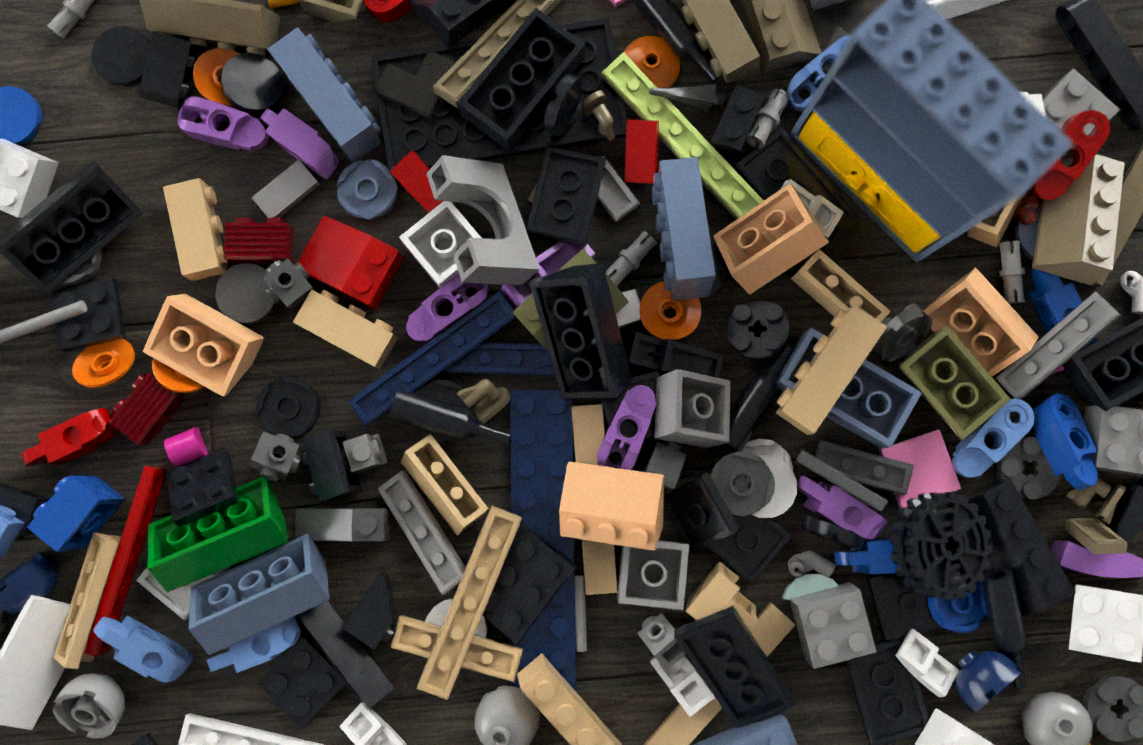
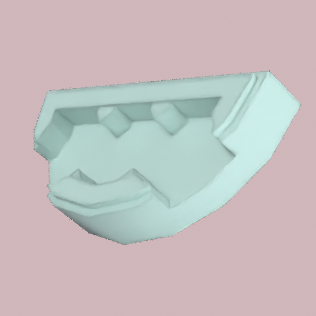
[782,573,839,600]

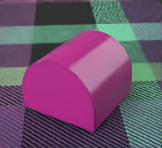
[164,427,208,468]

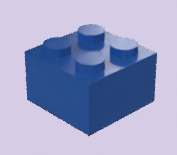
[27,475,125,552]

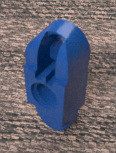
[1027,268,1097,351]
[1033,393,1098,490]
[834,538,898,574]

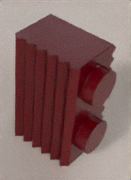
[224,218,294,265]
[109,372,186,446]

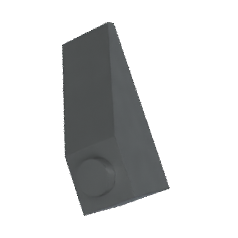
[295,508,390,541]

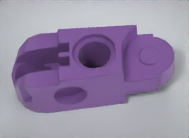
[177,96,269,152]
[259,108,339,180]
[406,274,490,342]
[596,385,657,470]
[797,475,888,539]

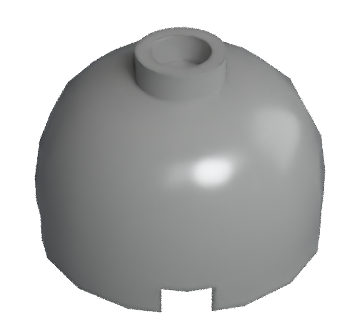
[53,674,125,738]
[475,685,540,745]
[1021,692,1093,745]

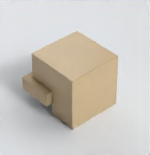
[686,561,757,630]

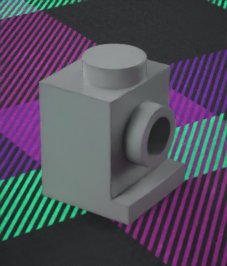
[342,433,388,473]
[637,613,686,670]

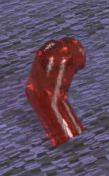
[1015,187,1040,226]

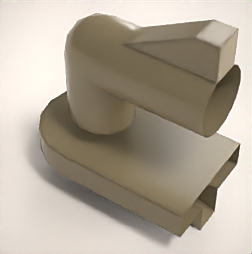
[582,90,615,141]
[457,379,510,424]
[1065,477,1126,524]

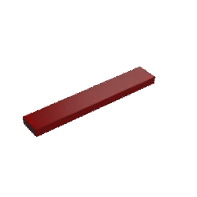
[84,466,166,656]

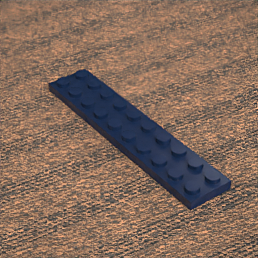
[510,390,576,708]

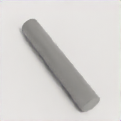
[575,575,587,652]

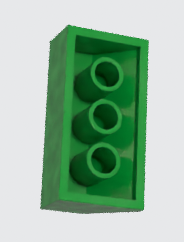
[147,477,288,593]

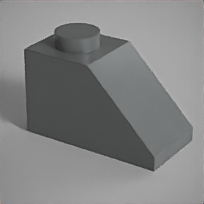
[642,441,686,490]

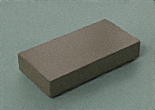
[1065,518,1127,554]

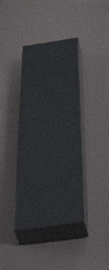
[295,601,394,711]

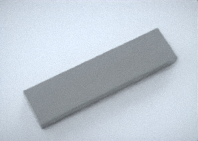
[996,291,1121,400]
[378,471,466,595]

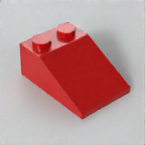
[298,215,404,311]

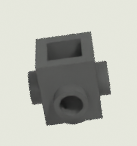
[263,258,314,311]
[248,431,301,482]

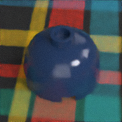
[0,551,57,614]
[955,650,1022,714]

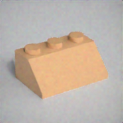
[713,183,829,295]
[923,267,1039,377]
[143,293,265,397]
[559,462,664,551]

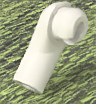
[1120,271,1143,315]

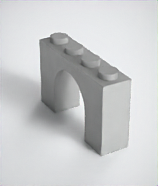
[426,155,540,285]

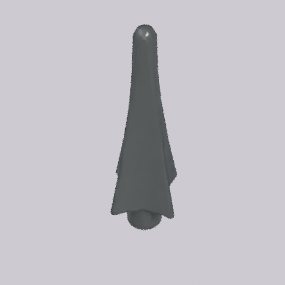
[649,84,725,112]

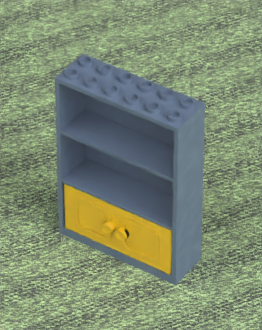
[789,0,1074,263]

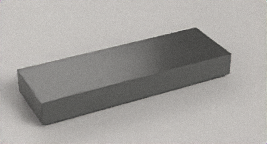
[815,440,914,495]
[796,449,888,511]

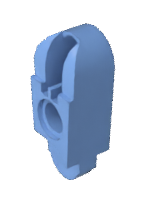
[786,35,851,112]
[952,399,1034,478]
[93,615,194,683]
[206,616,301,673]

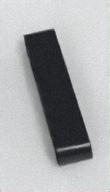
[1055,0,1143,131]

